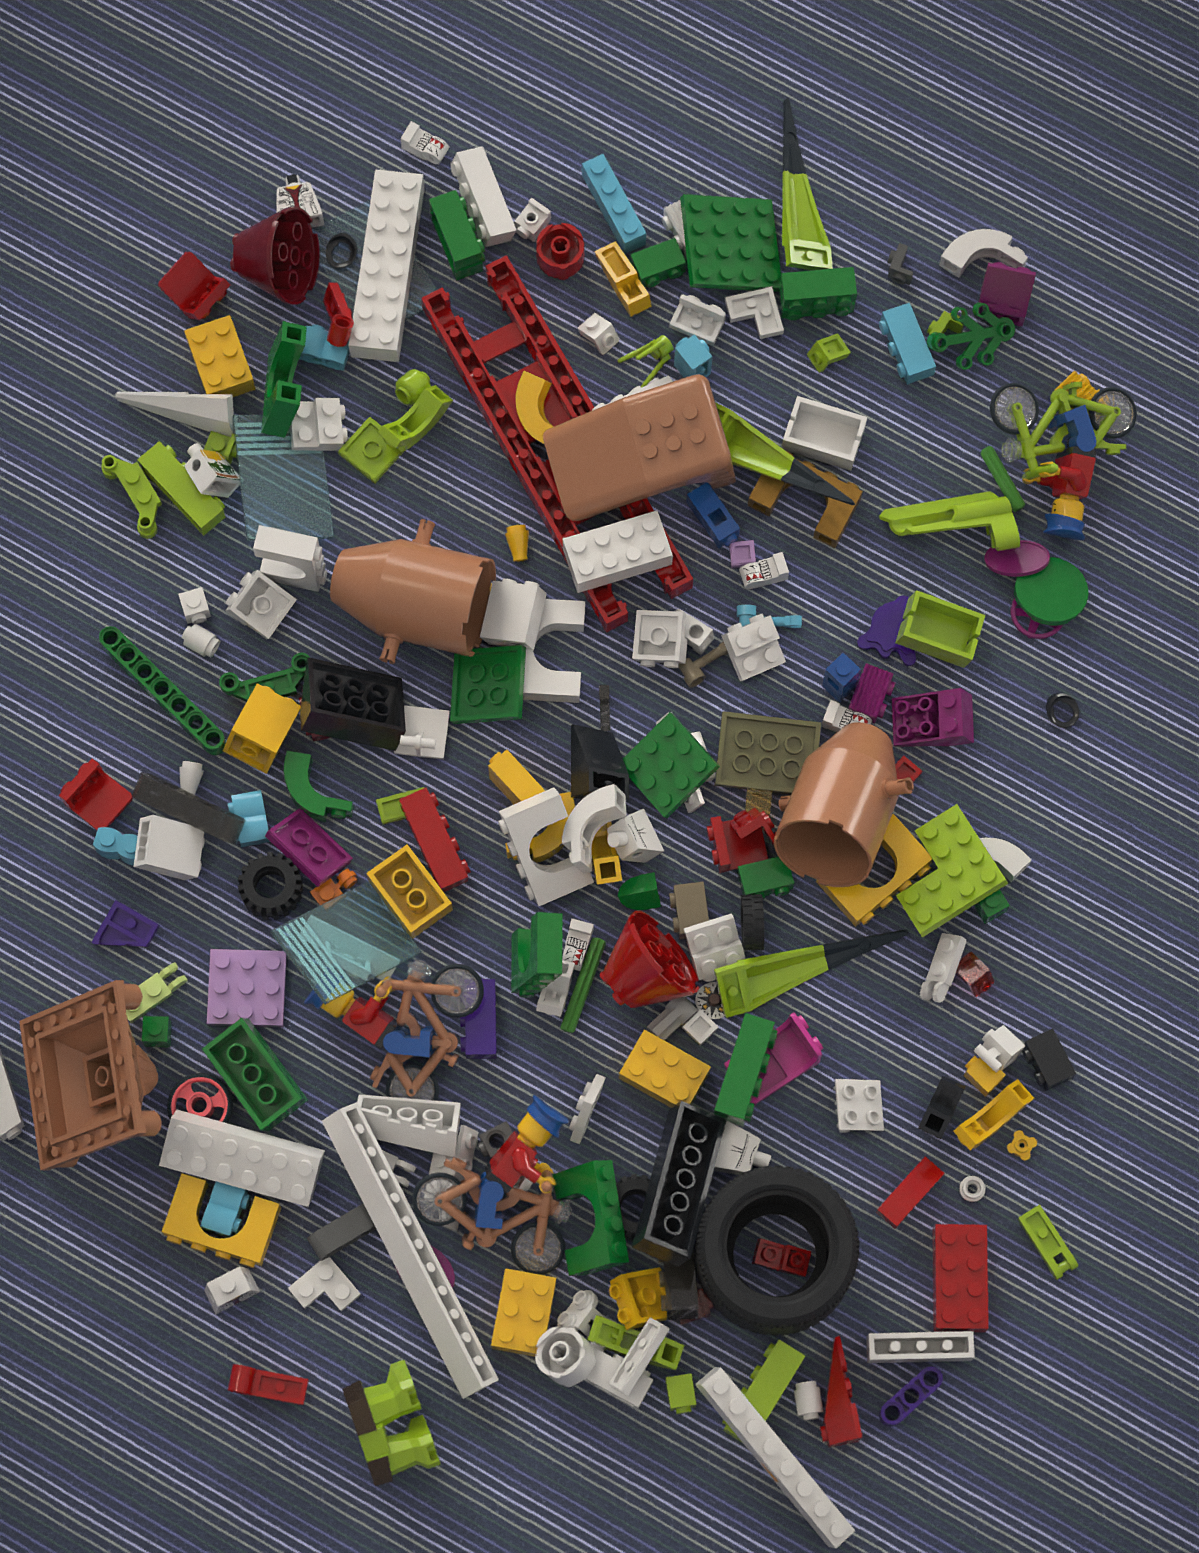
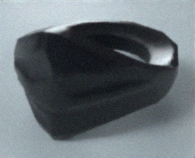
[326,233,358,268]
[1046,693,1080,728]

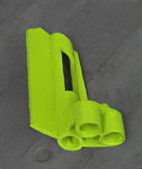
[879,491,1020,551]

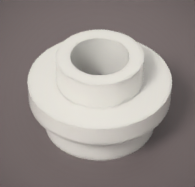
[959,1176,985,1202]

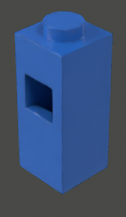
[686,482,740,549]
[822,653,861,703]

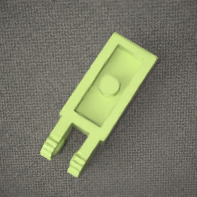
[126,962,187,1023]

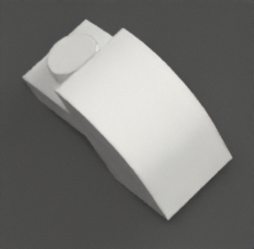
[536,960,575,1017]

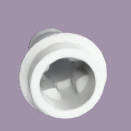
[179,761,204,798]

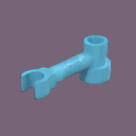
[737,605,802,628]

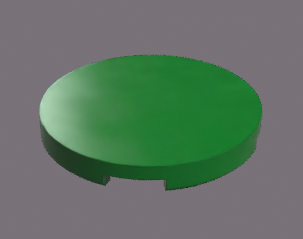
[1014,557,1089,626]

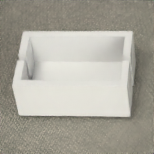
[782,396,867,471]

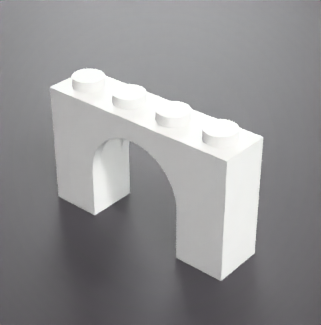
[253,525,327,592]
[523,599,585,703]
[498,787,594,906]

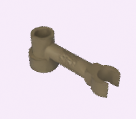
[678,641,728,688]

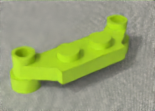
[101,455,162,539]

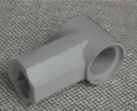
[647,997,699,1041]

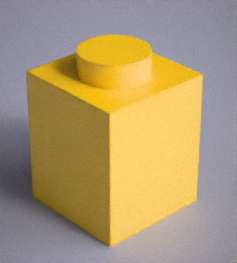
[964,1056,1005,1097]

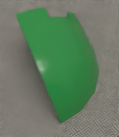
[618,872,661,910]

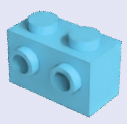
[674,334,712,378]

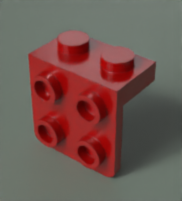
[158,251,230,320]
[59,759,133,830]
[730,807,777,848]
[706,816,768,873]

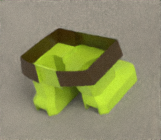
[342,1360,441,1486]

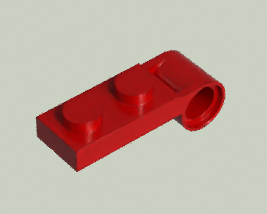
[323,283,354,347]
[228,1364,309,1406]

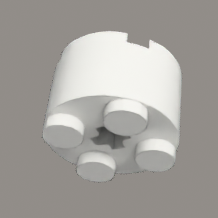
[535,1327,596,1387]

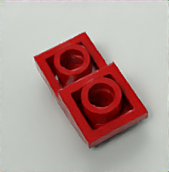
[752,1238,811,1277]

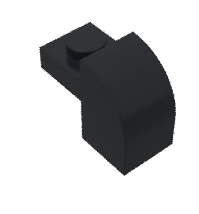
[918,1076,966,1139]

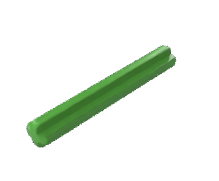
[561,937,606,1033]

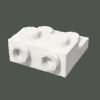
[290,398,347,451]
[225,570,297,640]
[632,610,688,668]
[721,613,786,681]
[684,913,745,982]

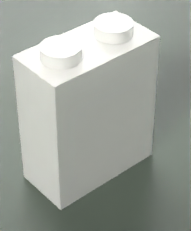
[480,579,547,650]
[133,815,205,880]

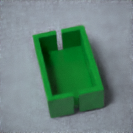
[429,190,486,281]
[779,267,857,320]

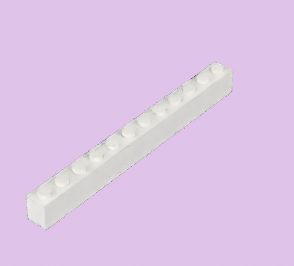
[322,1102,499,1399]

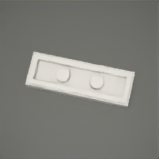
[608,1318,669,1396]

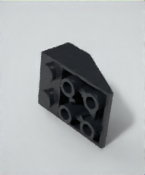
[571,724,629,800]

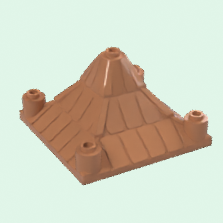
[19,980,162,1170]

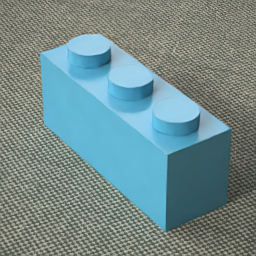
[879,303,936,384]

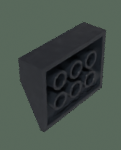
[300,657,406,751]

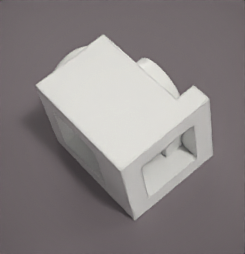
[514,198,551,242]

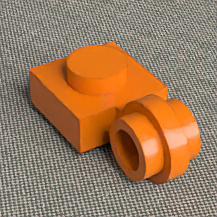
[310,868,358,913]

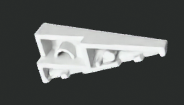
[115,392,238,437]

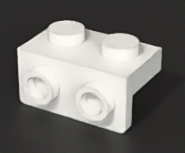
[669,294,726,346]

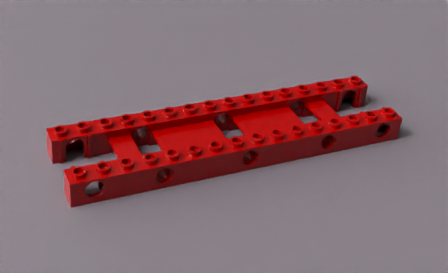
[421,255,693,633]

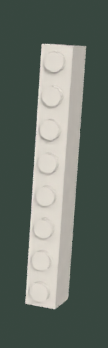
[695,1367,855,1548]

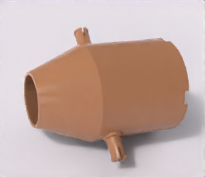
[330,519,496,664]
[774,722,914,887]

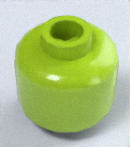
[395,369,431,405]

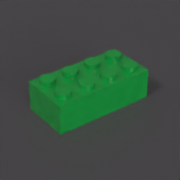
[714,1013,778,1127]
[202,1018,308,1131]

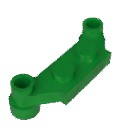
[219,653,310,702]

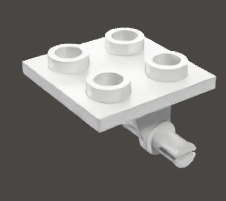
[394,705,450,760]

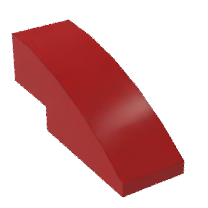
[876,1156,945,1229]

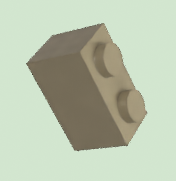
[669,881,709,939]

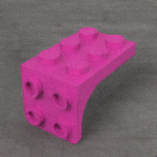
[724,1012,823,1106]

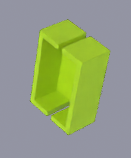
[895,590,985,668]

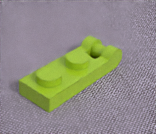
[1017,1204,1078,1280]

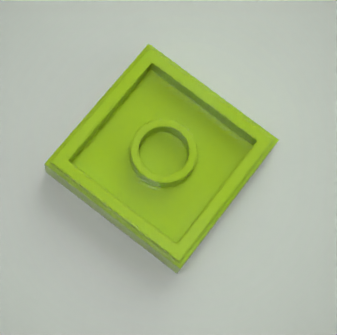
[338,417,403,484]

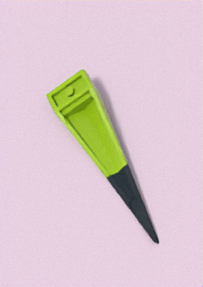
[782,98,833,270]
[715,402,855,505]
[714,929,909,1018]

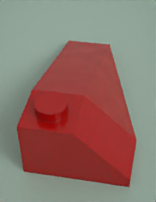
[820,1336,862,1448]

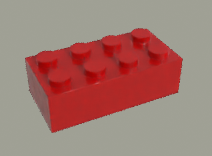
[932,1224,989,1332]

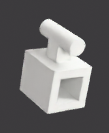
[974,1025,1025,1072]

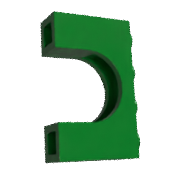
[261,321,307,438]
[511,912,562,998]
[552,1160,629,1276]

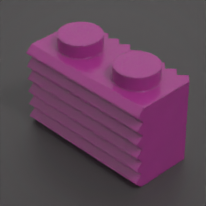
[848,663,896,724]

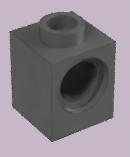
[477,1121,513,1160]

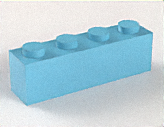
[582,154,646,254]

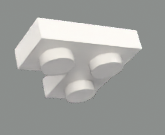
[725,287,784,339]
[569,1074,606,1144]
[288,1257,361,1312]

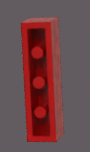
[399,787,471,892]

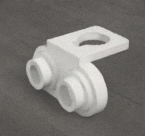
[557,1290,605,1337]

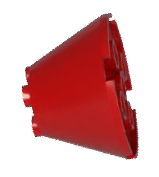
[600,911,700,1008]

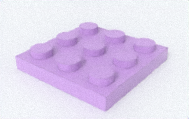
[207,949,287,1027]

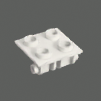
[833,1079,884,1133]

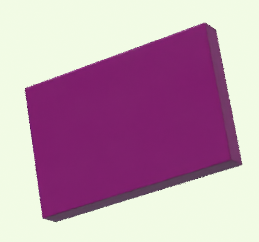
[265,808,353,887]

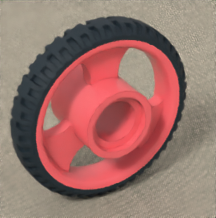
[167,1073,234,1123]

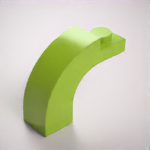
[378,385,453,452]
[587,1316,684,1370]

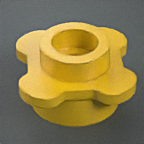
[1007,1130,1037,1161]

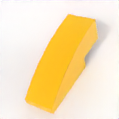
[594,241,652,317]

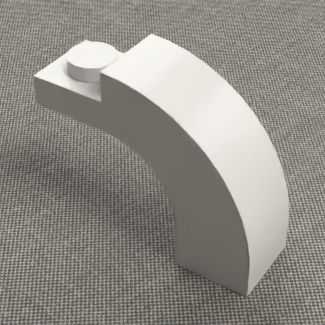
[939,229,1028,278]
[562,784,627,874]
[979,838,1031,882]

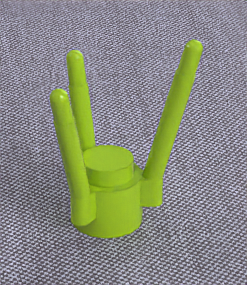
[618,335,674,388]

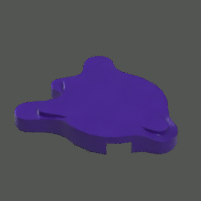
[857,596,916,666]

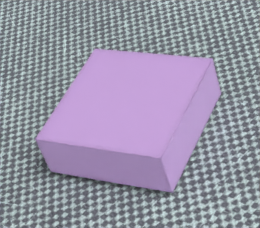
[729,540,756,568]

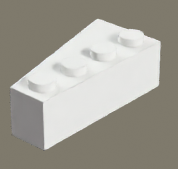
[357,1095,461,1157]

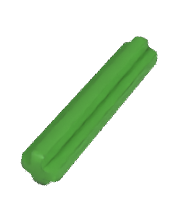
[981,446,1025,512]

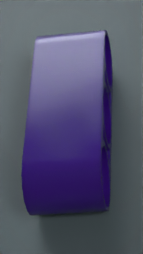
[879,1366,943,1427]

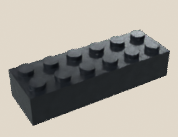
[632,1101,727,1267]

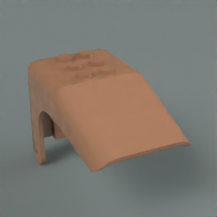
[543,374,736,521]

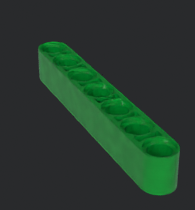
[99,626,226,756]

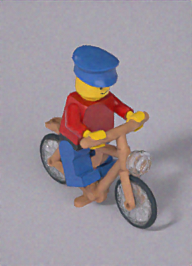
[304,959,484,1101]
[412,1095,572,1275]

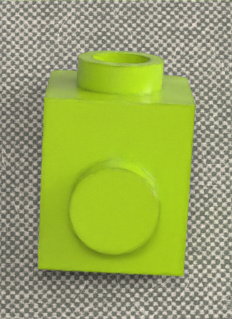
[927,311,964,343]

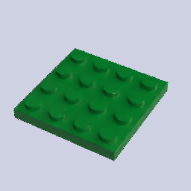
[680,194,781,292]

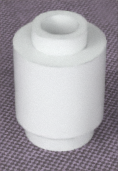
[182,624,220,658]
[794,1381,823,1421]

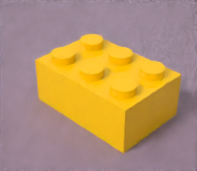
[184,315,256,397]
[366,844,453,939]
[619,1030,711,1108]
[491,1268,557,1357]

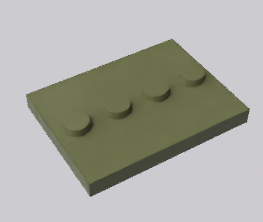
[714,711,821,795]

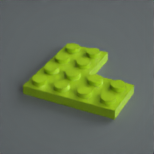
[896,804,1008,937]

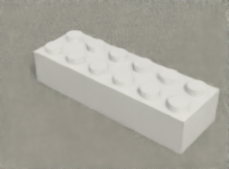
[159,1110,325,1207]

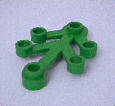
[927,302,1015,370]

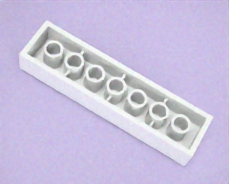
[349,170,425,362]

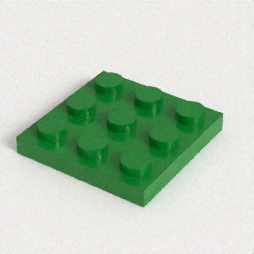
[450,645,526,724]
[623,712,720,818]

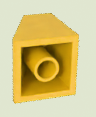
[223,683,301,774]

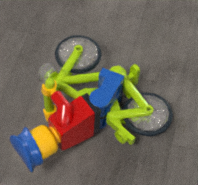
[990,382,1137,541]

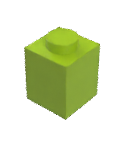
[665,1373,697,1414]

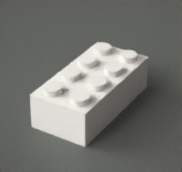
[563,510,673,593]

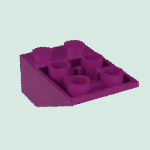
[975,262,1036,327]
[892,688,974,747]

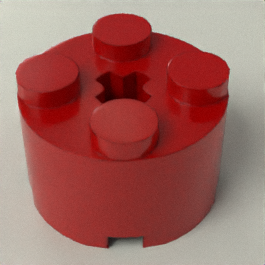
[536,223,585,280]

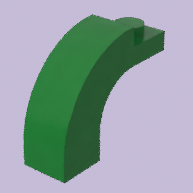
[284,751,354,822]

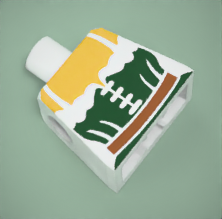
[185,443,243,498]

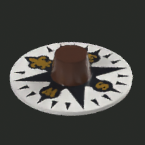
[695,982,725,1019]

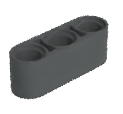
[307,1203,376,1261]

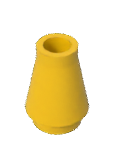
[505,525,529,562]

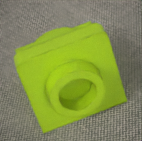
[807,333,851,373]
[204,431,241,465]

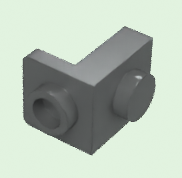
[887,243,913,285]

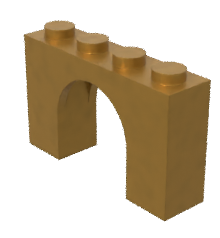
[748,451,863,548]

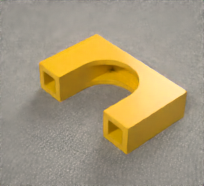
[816,813,933,927]
[162,1173,281,1268]

